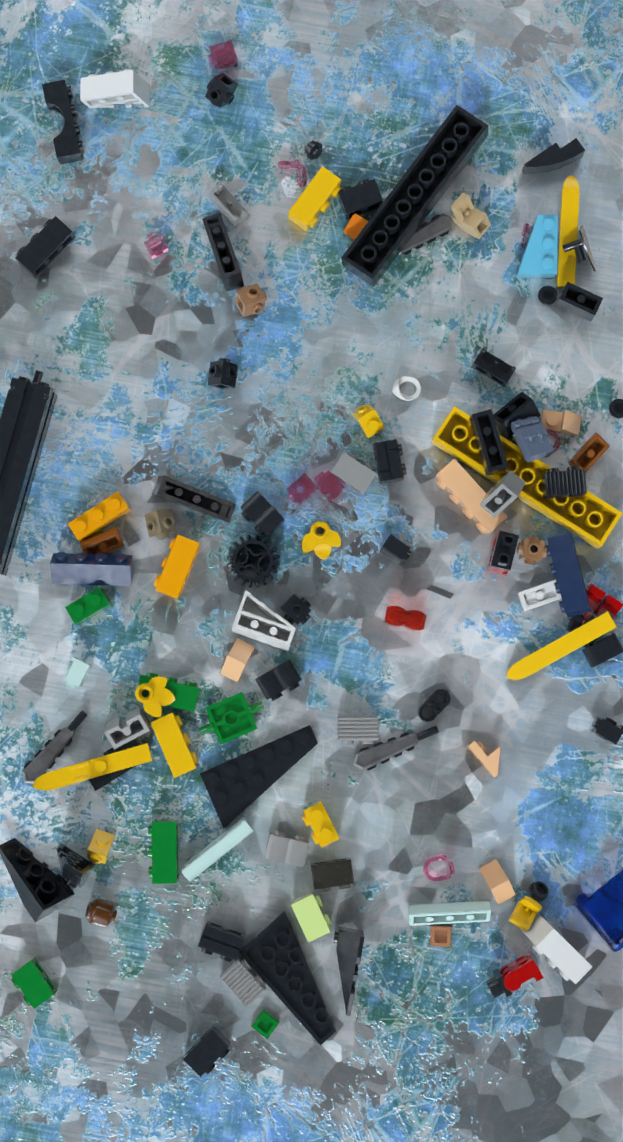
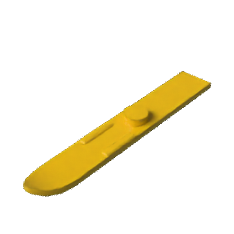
[557,176,580,287]
[506,611,617,680]
[33,743,153,791]

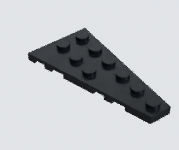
[200,725,318,829]
[239,910,336,1045]

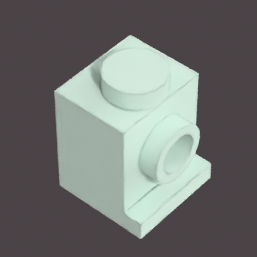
[64,657,92,689]

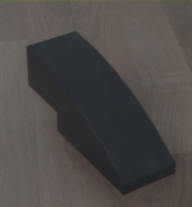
[522,138,585,174]

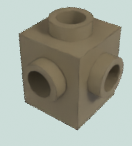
[145,509,177,540]

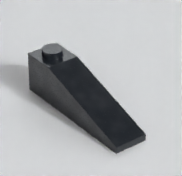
[202,213,244,292]
[152,476,236,523]

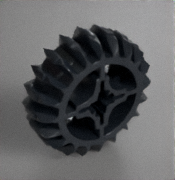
[227,534,280,588]

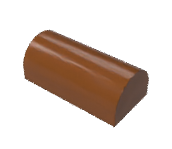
[568,432,610,473]
[80,527,125,554]

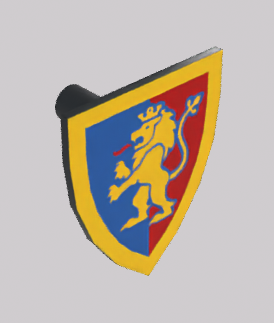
[562,225,596,271]

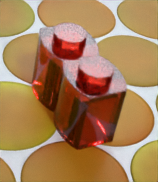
[383,606,427,631]

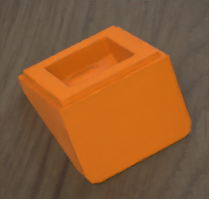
[343,213,368,240]

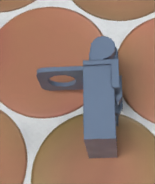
[511,416,554,462]

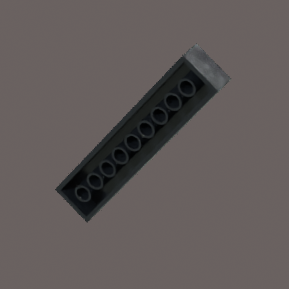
[341,105,489,287]

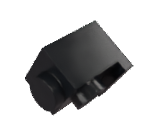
[591,716,623,745]

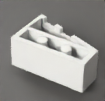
[80,69,150,108]
[232,590,296,651]
[522,913,592,984]

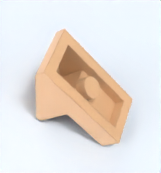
[541,410,582,436]
[467,740,500,777]

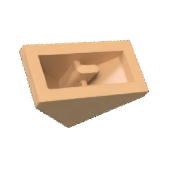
[220,638,255,682]
[478,859,516,905]

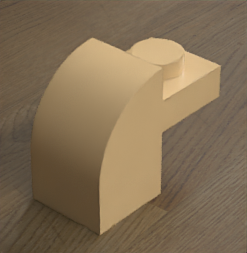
[451,193,491,239]

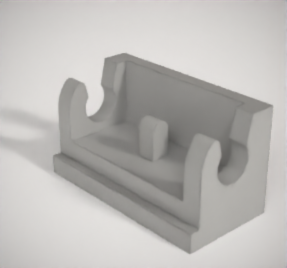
[209,183,250,228]

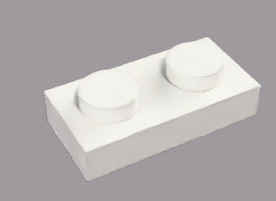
[517,580,562,612]

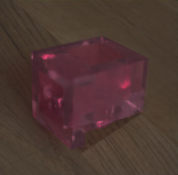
[207,40,238,69]
[314,470,345,503]
[286,473,318,505]

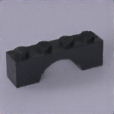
[42,79,84,165]

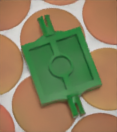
[199,692,264,745]

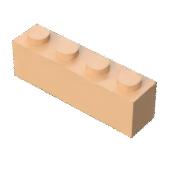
[435,459,508,535]

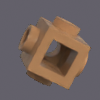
[235,284,267,317]
[517,535,547,565]

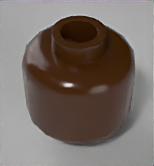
[85,898,117,927]

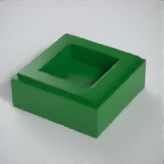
[251,1009,280,1039]

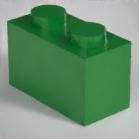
[65,587,113,626]
[11,957,58,1009]

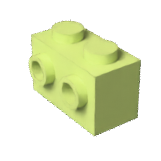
[291,892,332,943]

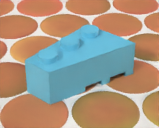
[515,215,558,278]

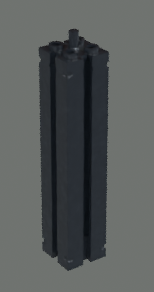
[0,370,57,576]

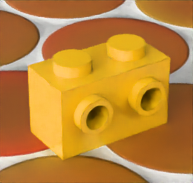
[302,801,340,848]

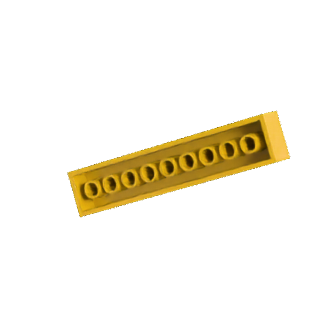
[431,406,623,549]

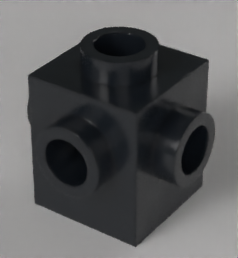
[205,73,238,108]
[208,358,238,389]
[280,594,311,626]

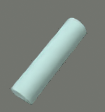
[181,817,254,882]
[408,901,491,926]

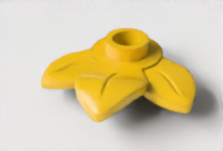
[302,521,341,560]
[135,676,175,717]

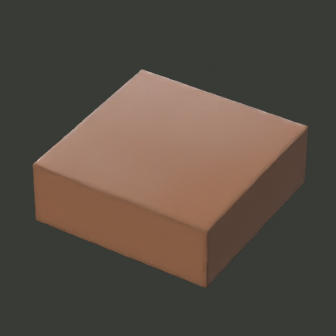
[430,925,451,947]

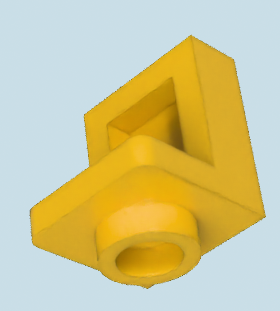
[352,404,385,438]
[87,829,115,864]
[508,896,542,932]

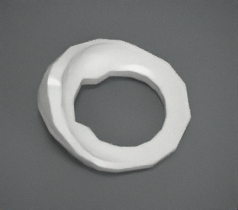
[392,376,421,401]

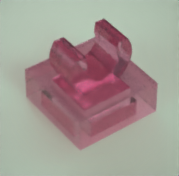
[144,232,169,259]

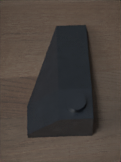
[0,838,75,922]
[56,844,96,888]
[333,926,364,1016]

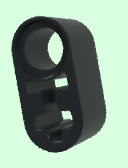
[582,633,623,668]
[417,689,451,722]

